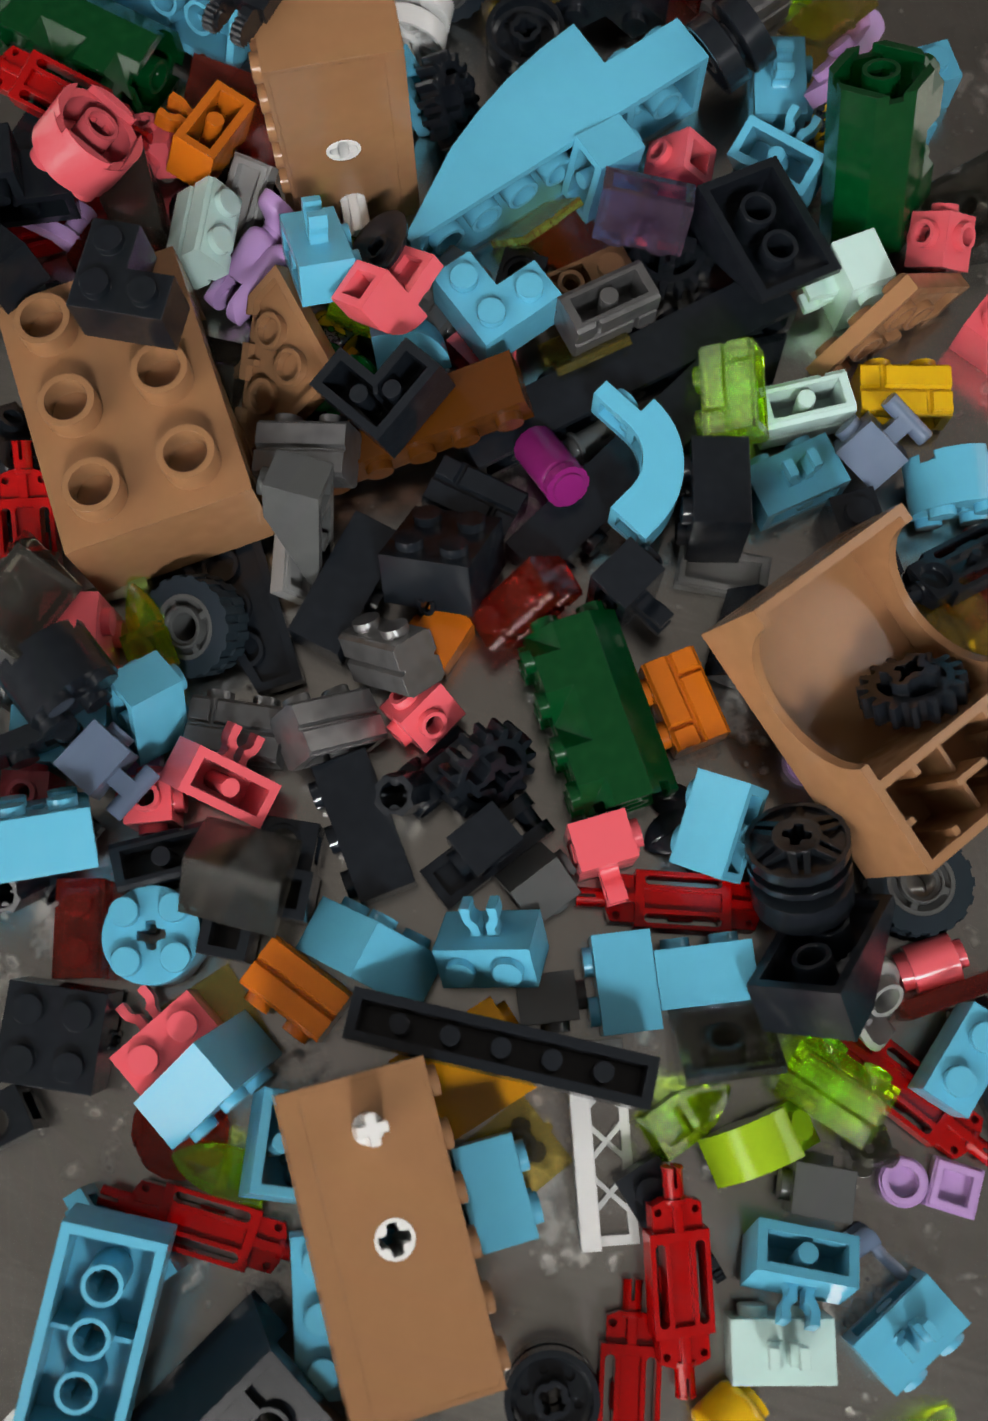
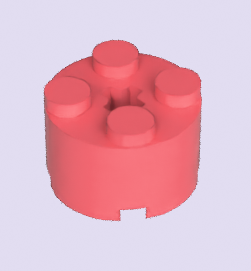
[30,83,143,202]

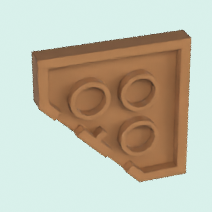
[234,264,335,459]
[805,272,971,377]

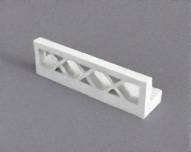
[567,1038,640,1253]

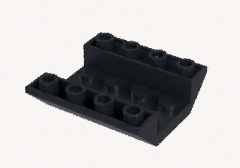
[130,1290,346,1421]

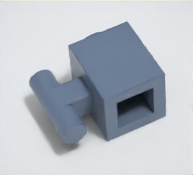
[833,392,933,490]
[53,719,161,821]

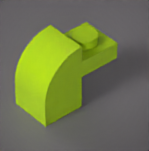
[698,1094,821,1189]

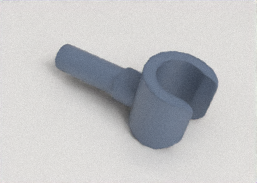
[842,1222,909,1281]

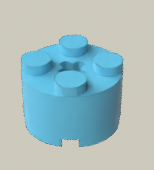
[901,443,988,531]
[101,885,207,987]

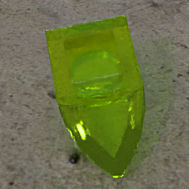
[119,583,180,665]
[635,1082,731,1162]
[171,1143,264,1210]

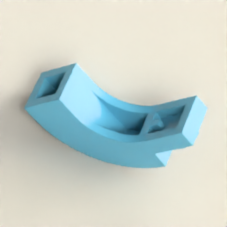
[591,380,684,546]

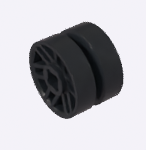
[486,0,565,87]
[684,0,777,95]
[504,1338,600,1421]

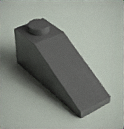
[256,449,334,586]

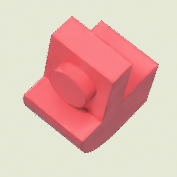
[331,245,444,335]

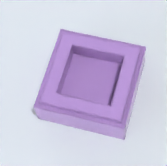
[920,1154,985,1220]

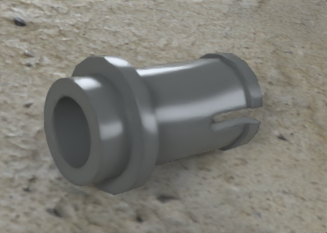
[561,420,617,465]

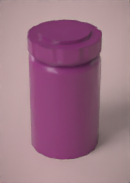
[514,426,590,507]

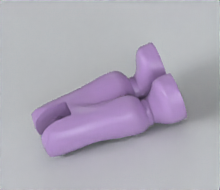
[203,188,294,326]

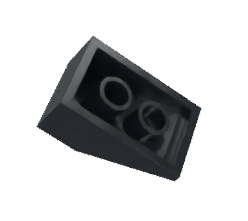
[685,156,842,305]
[746,893,896,1042]

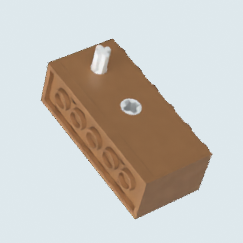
[248,0,420,240]
[271,1055,511,1421]

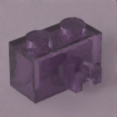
[592,166,696,257]

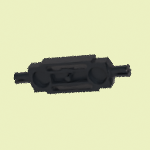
[902,520,988,611]

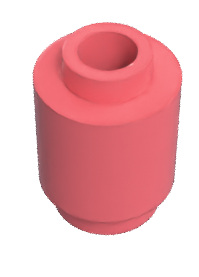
[890,932,970,994]

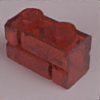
[469,556,583,652]
[51,878,118,981]

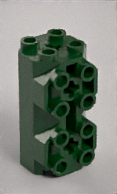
[0,0,185,113]
[819,40,944,258]
[517,600,679,820]

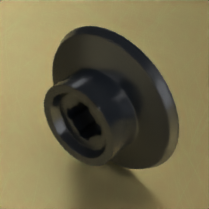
[352,210,411,270]

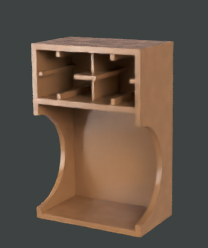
[0,246,275,595]
[701,502,988,879]

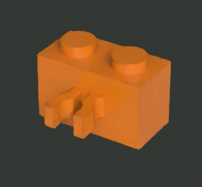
[154,79,256,186]

